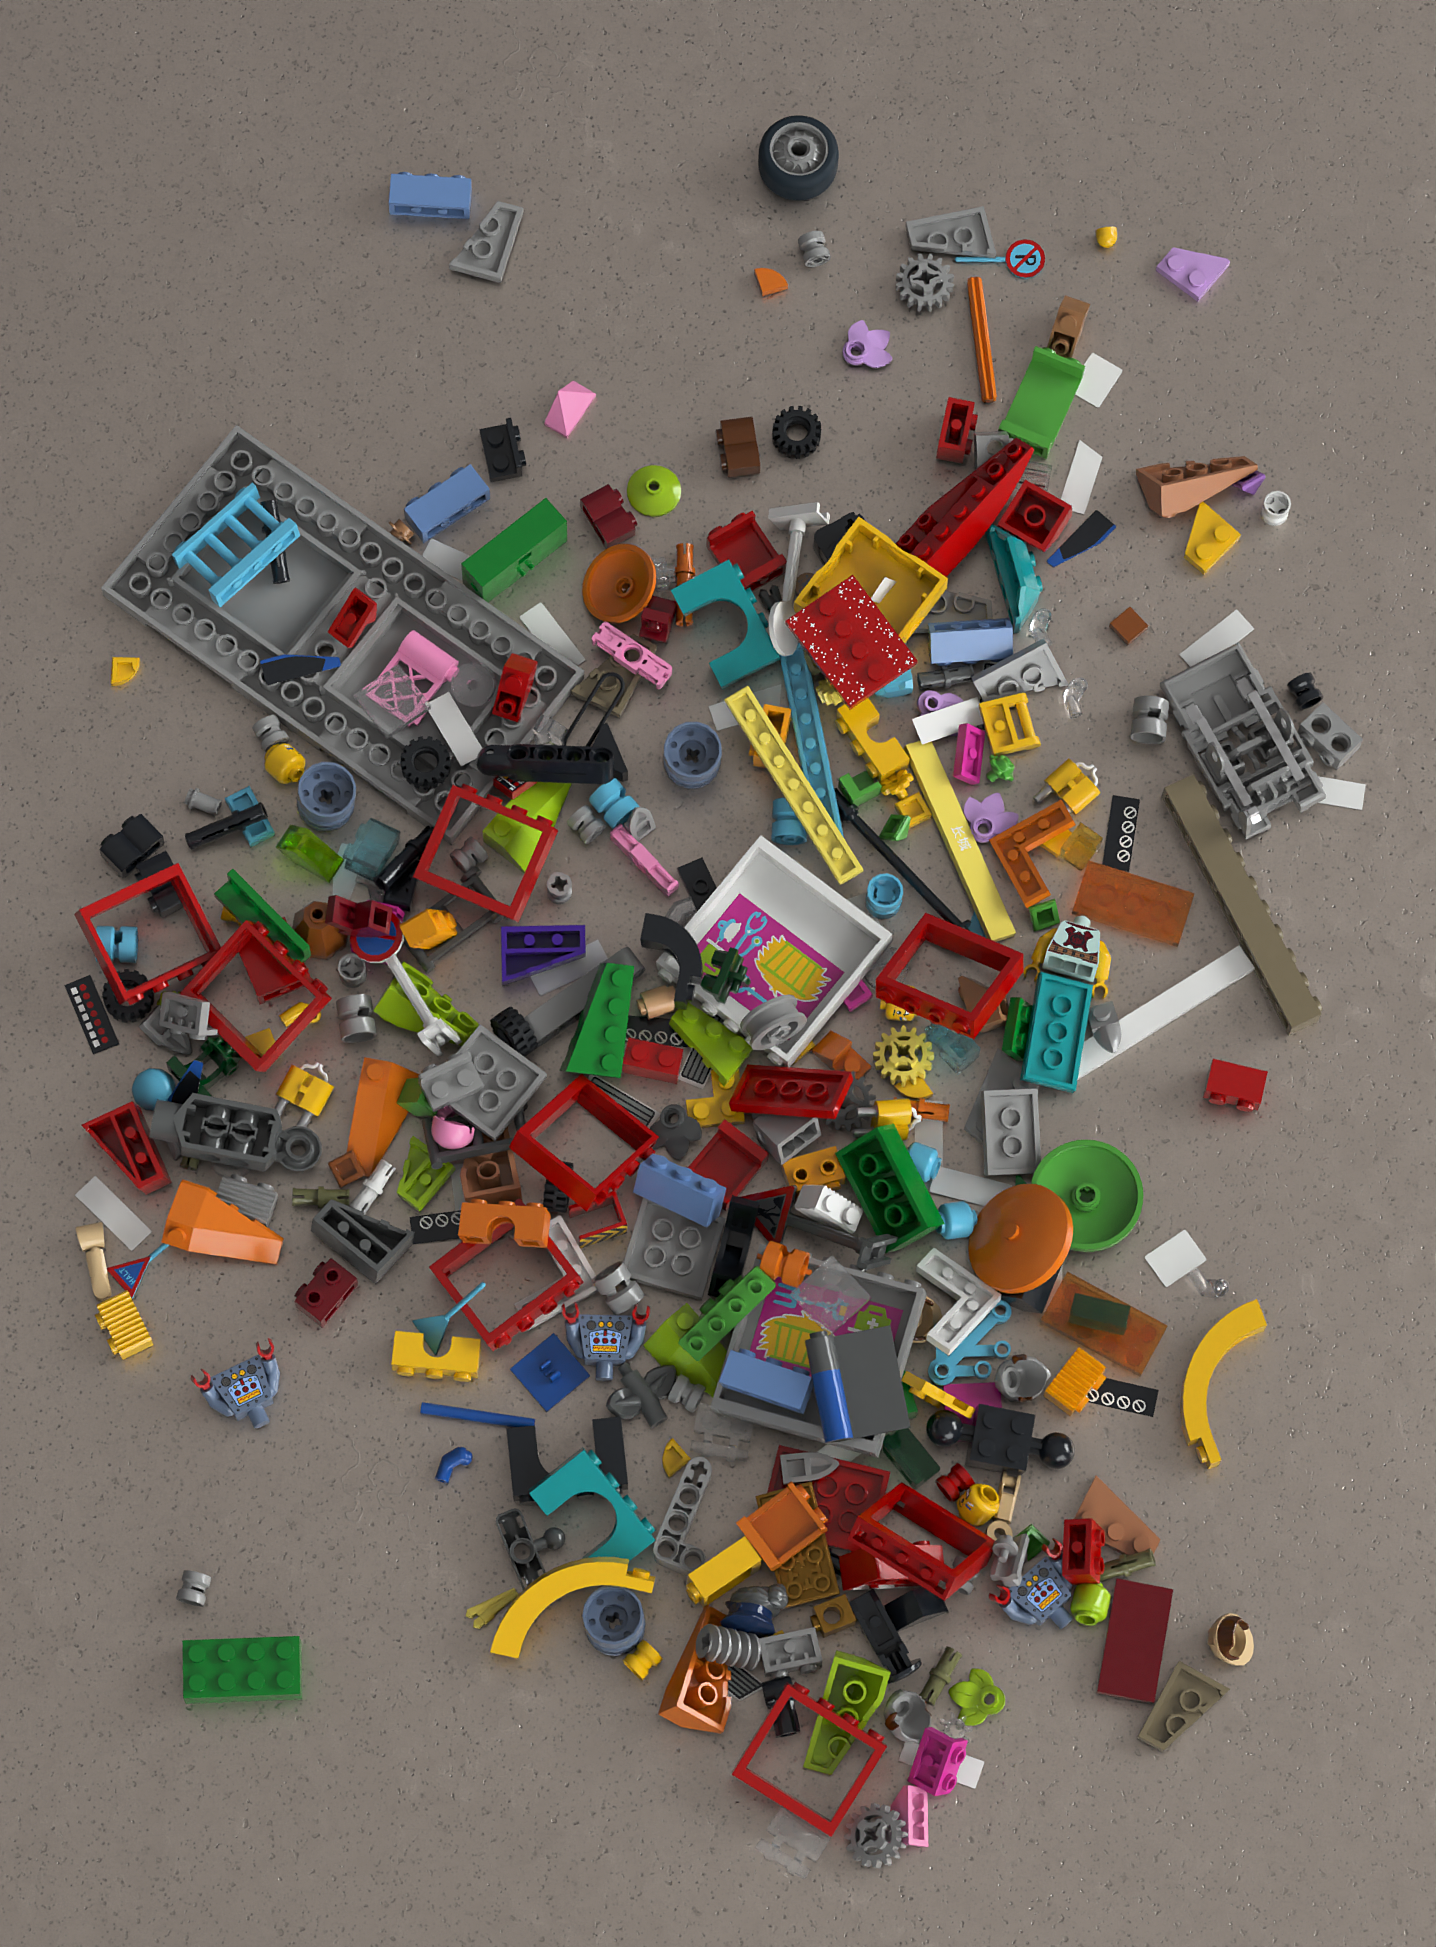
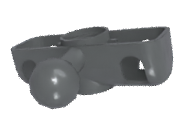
[496,1508,565,1590]

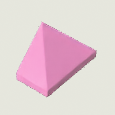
[544,381,596,438]
[890,1785,928,1847]

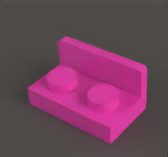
[907,1727,968,1796]

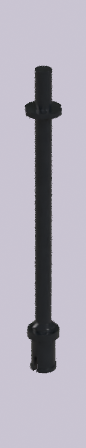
[834,788,972,931]

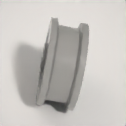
[740,995,807,1051]

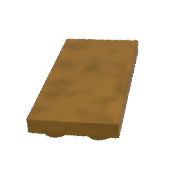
[755,1482,840,1609]

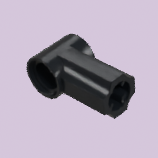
[762,1676,800,1738]

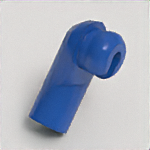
[435,1447,473,1483]

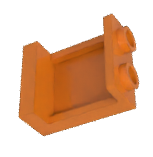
[736,1481,828,1572]

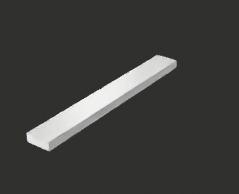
[1078,945,1255,1080]

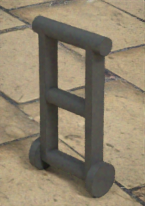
[403,867,505,973]
[421,1103,536,1169]

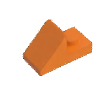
[811,1030,872,1080]

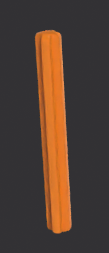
[967,277,997,403]

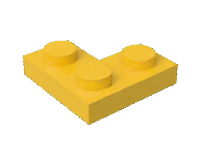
[686,1069,745,1128]

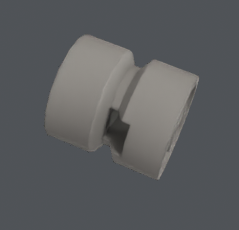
[1130,696,1169,744]
[336,994,377,1043]
[592,1261,645,1315]

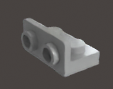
[159,992,218,1040]
[418,1052,484,1112]
[759,1627,822,1680]

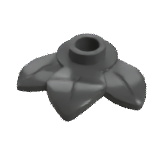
[650,1104,702,1160]

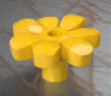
[880,769,914,800]

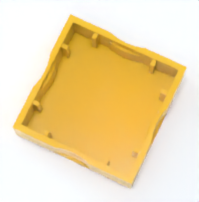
[794,517,948,643]

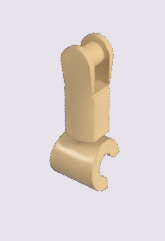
[76,1222,111,1302]
[984,1471,1021,1541]

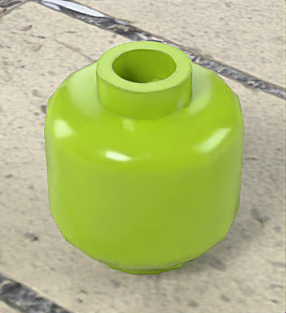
[1070,1583,1111,1626]

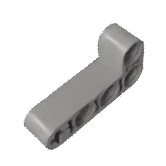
[653,1457,712,1576]

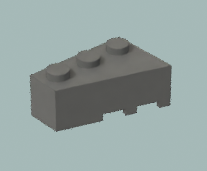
[311,1199,415,1284]

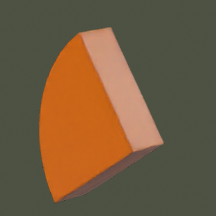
[754,268,788,296]

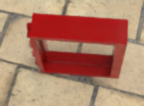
[413,783,558,923]
[74,863,221,1005]
[875,912,1023,1039]
[180,920,332,1072]
[509,1074,659,1212]
[429,1198,584,1351]
[847,1482,995,1601]
[732,1681,887,1837]

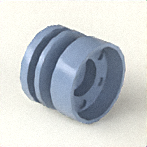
[663,722,722,789]
[297,762,356,832]
[582,1585,646,1656]

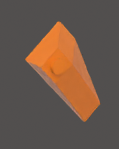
[346,1057,419,1178]
[161,1179,284,1264]
[658,1605,731,1733]

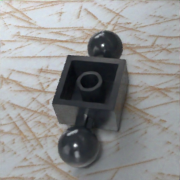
[926,1404,1075,1475]

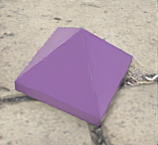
[1232,470,1266,495]

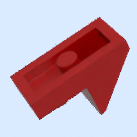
[328,588,377,648]

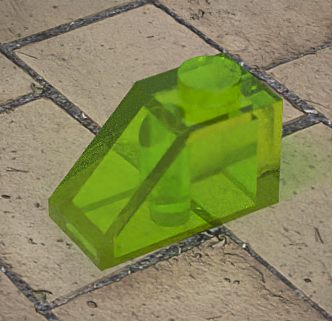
[276,825,344,883]

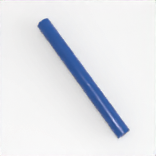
[420,1402,535,1427]

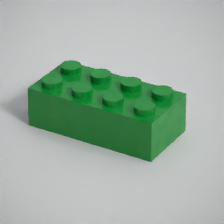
[835,1124,945,1253]
[182,1636,302,1704]

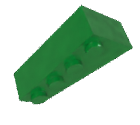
[559,963,634,1078]

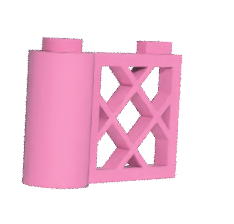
[365,630,460,728]

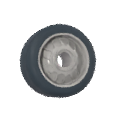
[758,115,839,201]

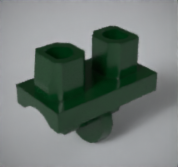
[700,947,751,1004]

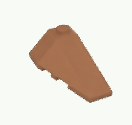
[1136,456,1258,518]
[460,1126,523,1204]

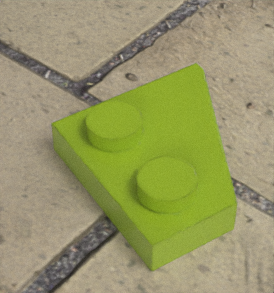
[397,1136,456,1212]

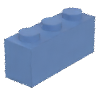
[389,172,472,219]
[404,464,490,543]
[928,618,1013,666]
[633,1153,727,1227]
[719,1348,814,1414]

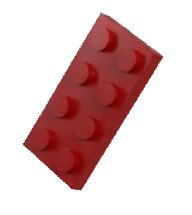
[729,1064,853,1119]

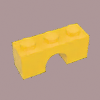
[835,698,910,783]
[391,1331,481,1382]

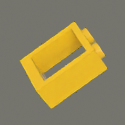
[686,1536,762,1608]

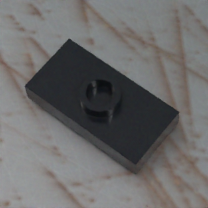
[383,856,419,912]
[677,857,717,912]

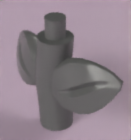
[606,1363,676,1428]

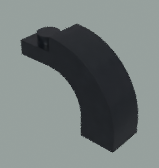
[640,913,704,1010]
[708,1195,760,1297]

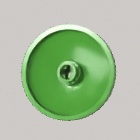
[1031,1140,1143,1252]

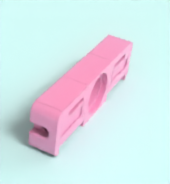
[592,622,672,689]
[610,823,679,898]

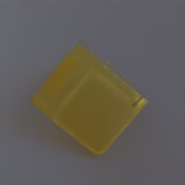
[1059,822,1103,871]

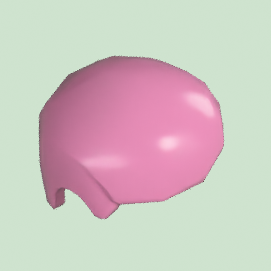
[431,1115,475,1149]

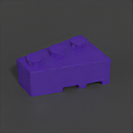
[501,925,586,986]

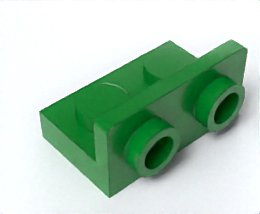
[1002,997,1032,1061]

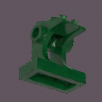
[166,1036,242,1097]

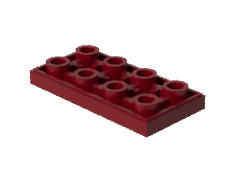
[1096,1578,1174,1704]

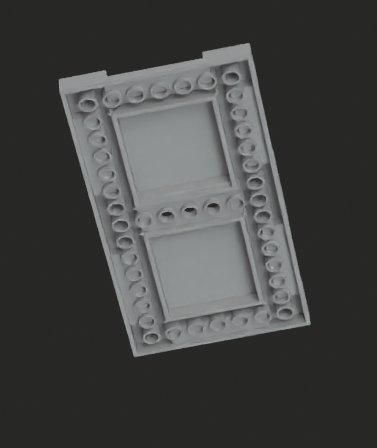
[101,425,584,845]

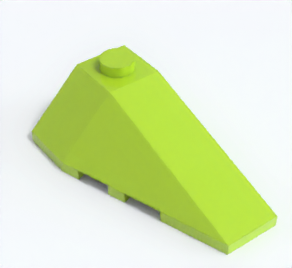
[482,782,572,873]
[373,961,480,1046]
[643,1303,727,1398]
[803,1650,891,1775]

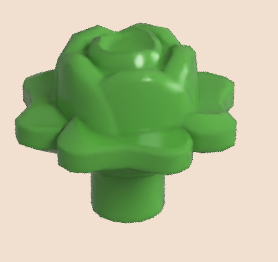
[986,755,1015,782]

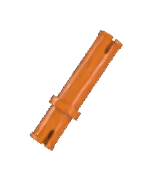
[674,543,695,627]

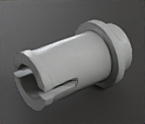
[184,788,222,816]

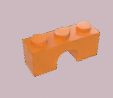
[458,1199,551,1248]

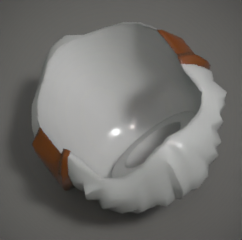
[994,1354,1051,1403]
[884,1689,932,1745]

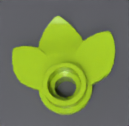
[948,1668,1005,1726]

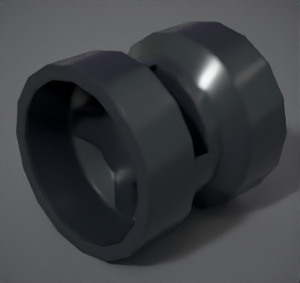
[1287,672,1324,710]

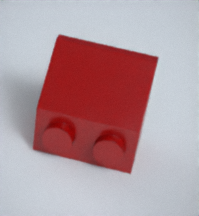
[997,479,1072,553]

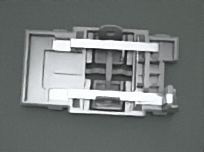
[1160,642,1326,840]

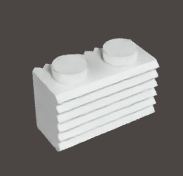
[794,1184,863,1234]

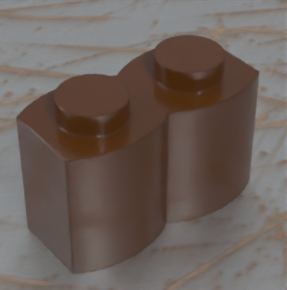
[715,417,760,478]

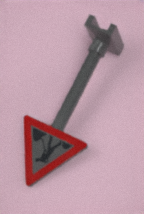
[741,1185,897,1270]

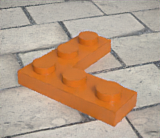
[989,799,1076,908]

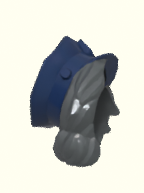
[720,1583,788,1639]

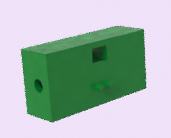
[461,498,567,603]

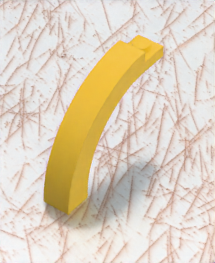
[1180,1299,1267,1469]
[490,1557,655,1658]

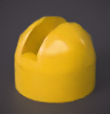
[1095,227,1117,248]

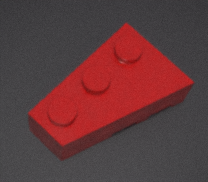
[82,1101,172,1195]
[839,1541,944,1591]

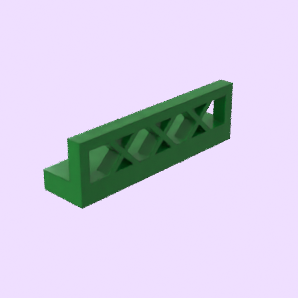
[214,869,311,974]

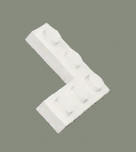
[514,1215,599,1331]
[916,1248,1002,1356]

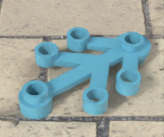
[928,1300,1011,1386]

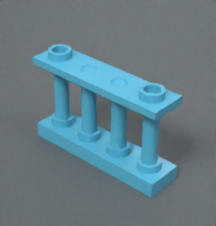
[172,482,300,607]

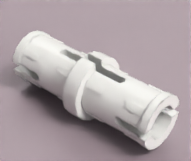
[349,1159,396,1215]

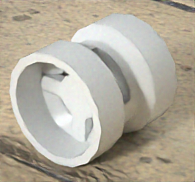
[1261,491,1291,526]

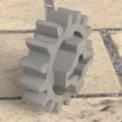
[896,253,954,312]
[844,1803,908,1869]

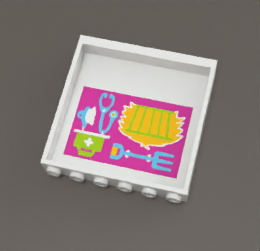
[656,835,893,1067]

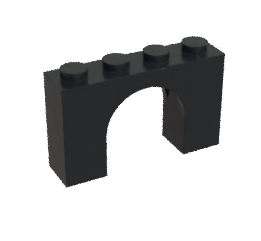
[506,1416,628,1505]

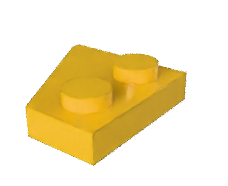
[1184,502,1241,575]
[901,1371,976,1419]

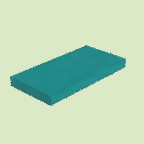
[1020,972,1093,1093]

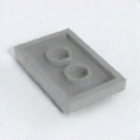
[980,1089,1041,1176]

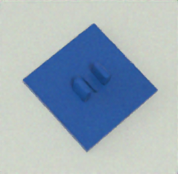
[510,1333,590,1412]

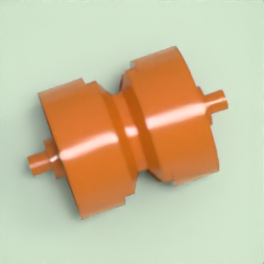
[756,1241,812,1288]

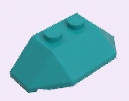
[985,524,1043,634]

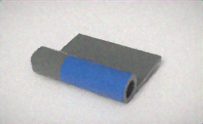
[805,1325,911,1444]

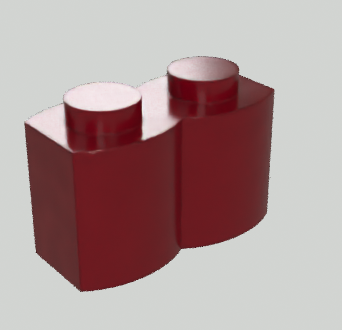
[580,484,637,549]

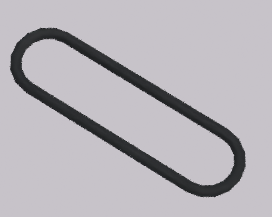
[562,672,625,746]

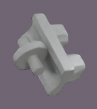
[990,1534,1029,1587]

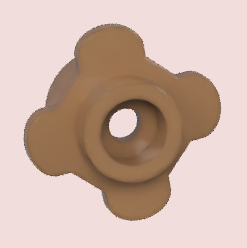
[389,519,414,545]

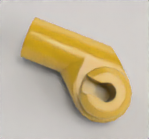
[278,1002,321,1027]

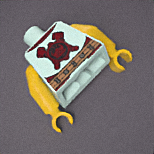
[1023,916,1111,1000]

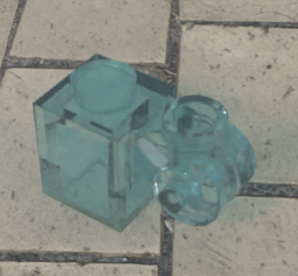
[924,1022,981,1075]

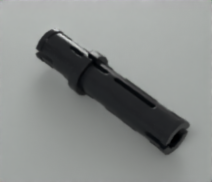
[260,500,290,584]
[185,802,268,850]
[373,825,434,891]

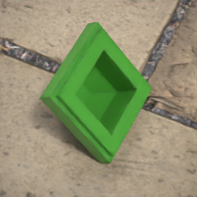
[879,814,911,841]
[1029,899,1060,932]
[1015,1524,1050,1561]

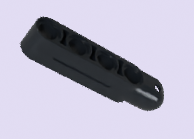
[476,744,614,784]

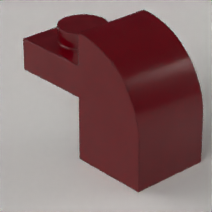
[639,595,677,643]
[325,895,393,937]

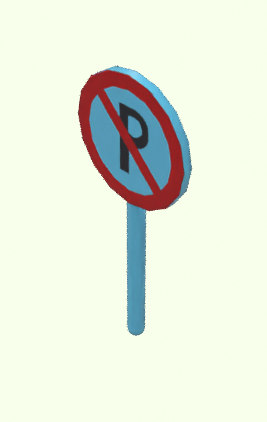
[954,239,1045,279]

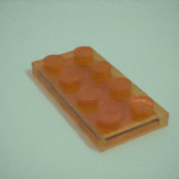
[1072,860,1195,947]
[1040,1271,1168,1377]

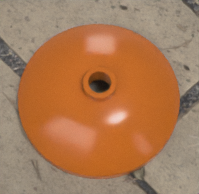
[582,544,656,624]

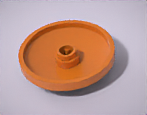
[968,1184,1073,1294]

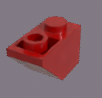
[492,653,538,722]

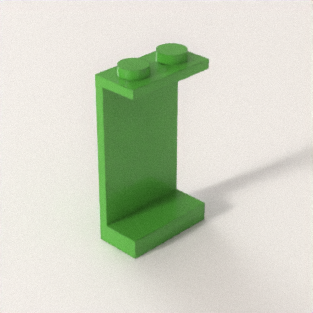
[998,346,1085,459]

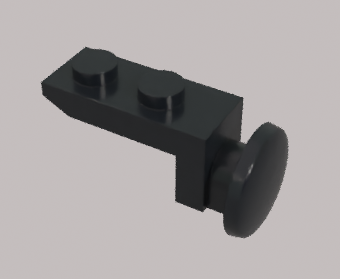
[849,1589,922,1684]

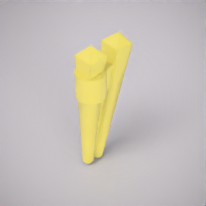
[466,1588,519,1629]

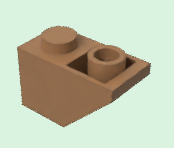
[1047,296,1090,358]
[958,976,1009,1033]

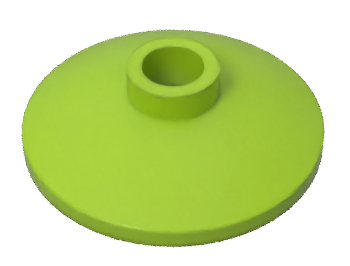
[627,465,681,517]

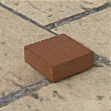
[1109,607,1148,646]
[328,1150,366,1188]

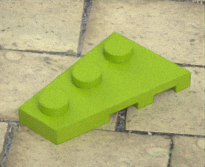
[669,1002,753,1087]

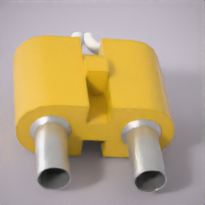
[1033,758,1100,815]
[274,1062,334,1127]
[852,1098,922,1141]

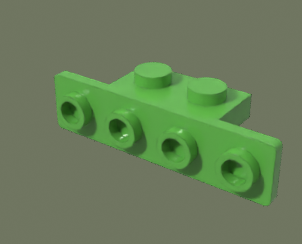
[678,1266,776,1361]

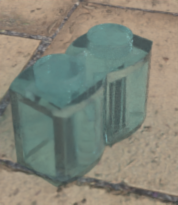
[343,818,401,882]

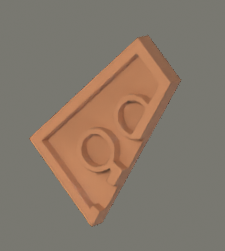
[1074,1476,1161,1556]

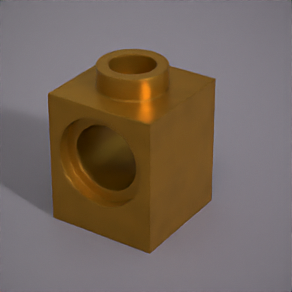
[810,1594,856,1638]

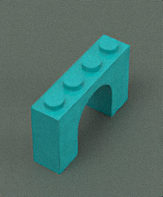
[671,560,781,690]
[529,1447,656,1561]

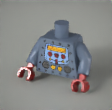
[561,1302,650,1381]
[191,1338,280,1429]
[989,1538,1074,1629]

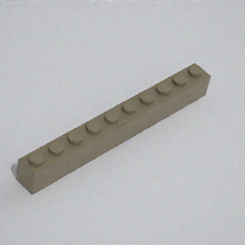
[1162,774,1322,1036]

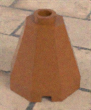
[292,901,348,960]

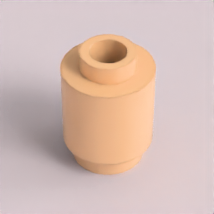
[636,985,676,1019]

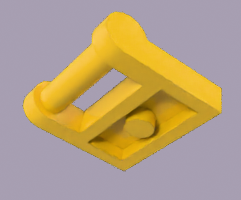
[979,693,1041,756]

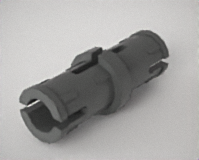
[917,664,974,691]

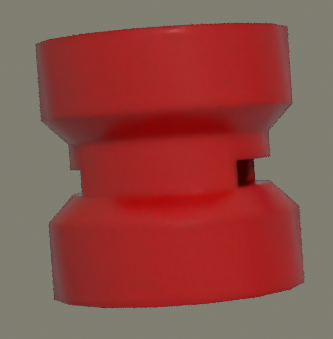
[935,1463,975,1503]

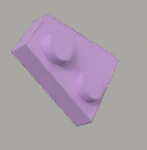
[1156,247,1230,302]

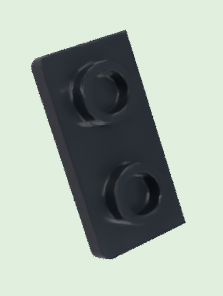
[479,418,526,483]

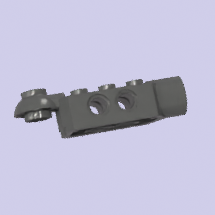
[149,1093,322,1172]

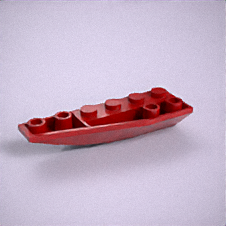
[895,437,1034,577]

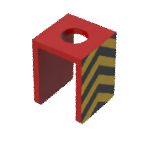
[568,1191,627,1248]

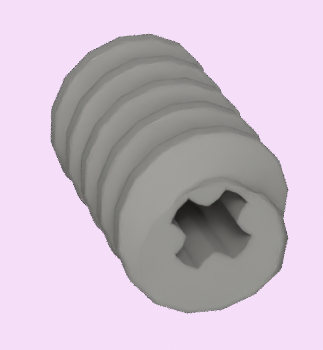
[696,1624,761,1671]

